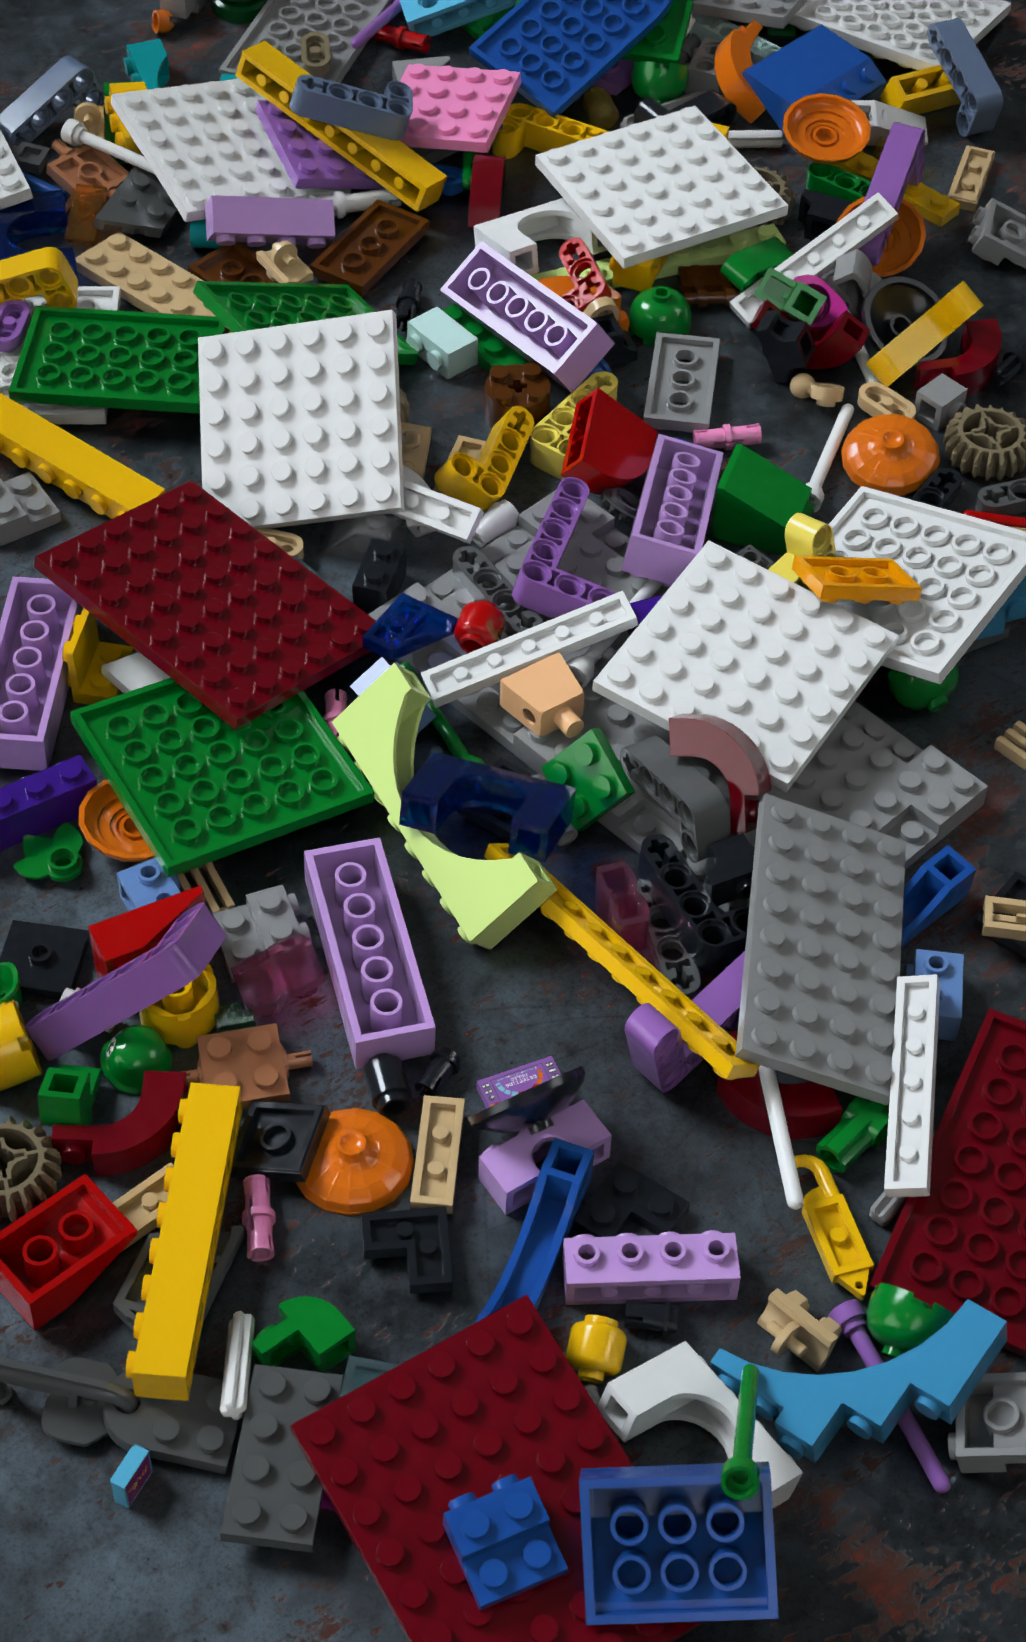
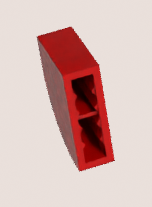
[561,388,658,495]

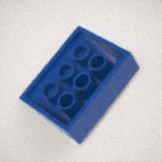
[741,24,886,137]
[579,1461,779,1625]

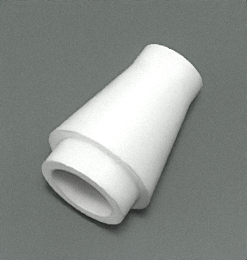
[472,499,519,547]

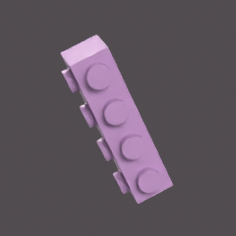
[205,195,335,249]
[562,1230,741,1305]

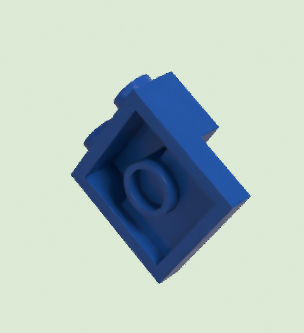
[442,1474,568,1611]

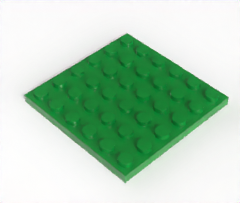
[70,678,374,877]

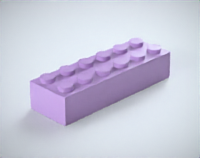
[440,241,615,393]
[621,434,723,587]
[0,576,84,771]
[304,837,436,1069]

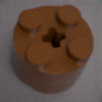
[484,362,551,429]

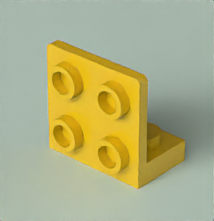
[62,608,135,705]

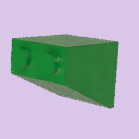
[712,443,815,556]

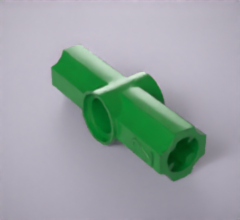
[815,1096,889,1173]

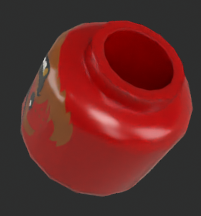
[454,600,506,653]

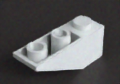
[850,100,928,146]

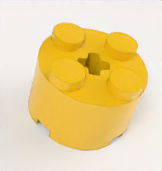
[139,963,220,1048]
[0,1000,42,1092]

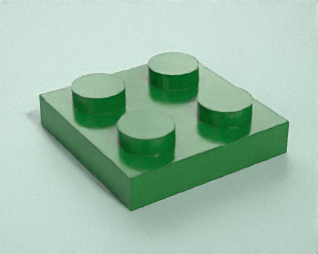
[541,727,635,832]

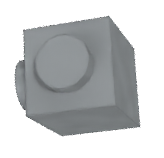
[915,373,968,432]

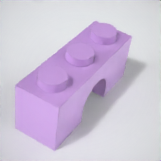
[478,1099,612,1215]

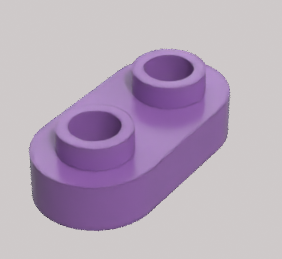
[0,300,31,352]

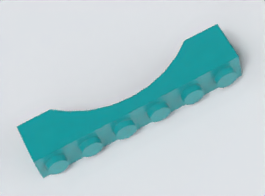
[123,39,170,90]

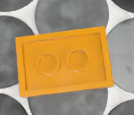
[792,556,922,605]

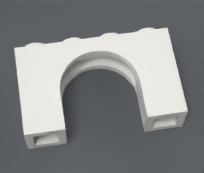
[473,198,607,275]
[597,1341,803,1508]

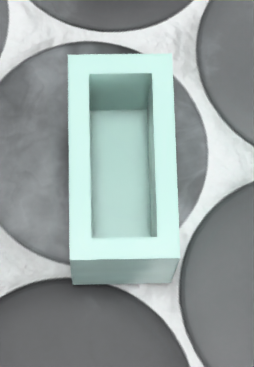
[406,307,478,379]

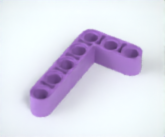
[858,122,925,266]
[512,477,615,619]
[25,902,227,1061]
[624,951,745,1093]

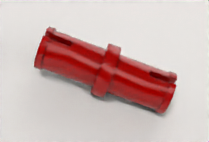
[373,25,431,54]

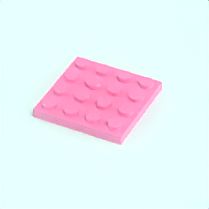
[400,64,521,153]

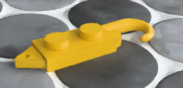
[794,1154,874,1301]

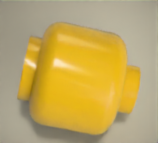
[565,1315,627,1384]

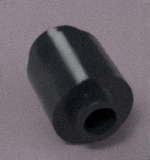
[362,1053,412,1117]

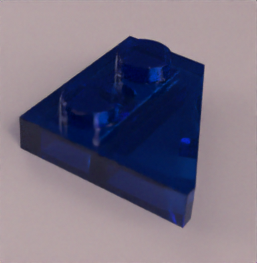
[362,593,458,661]

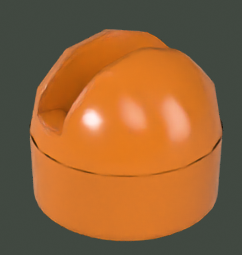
[152,10,174,33]

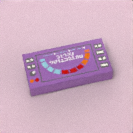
[477,1056,561,1109]

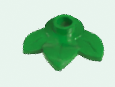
[14,822,84,882]

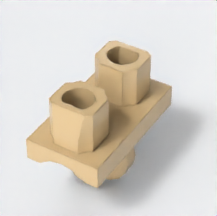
[74,102,105,147]
[256,241,313,284]
[401,422,432,480]
[757,1288,842,1372]

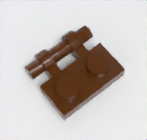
[677,264,741,308]

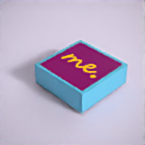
[110,1444,153,1509]

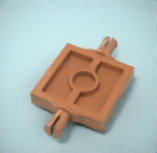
[46,139,129,208]
[182,1023,313,1109]

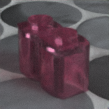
[594,861,650,951]
[230,933,326,1017]

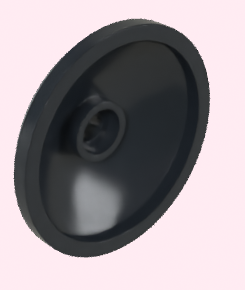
[862,276,950,368]
[468,1066,586,1135]

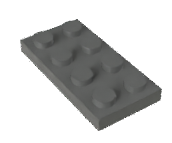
[220,1364,344,1553]

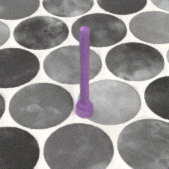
[351,0,403,49]
[828,1299,951,1493]

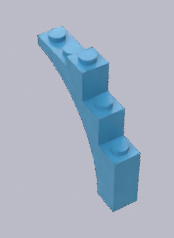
[710,1299,1007,1463]

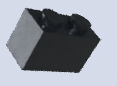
[352,537,406,614]

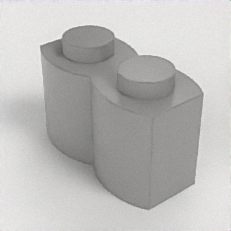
[833,249,883,322]

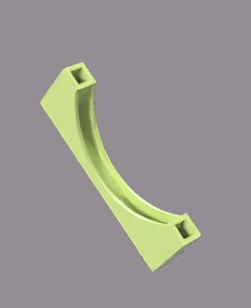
[332,663,558,950]

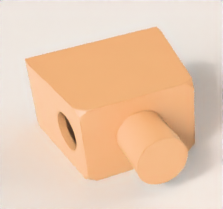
[500,652,584,738]

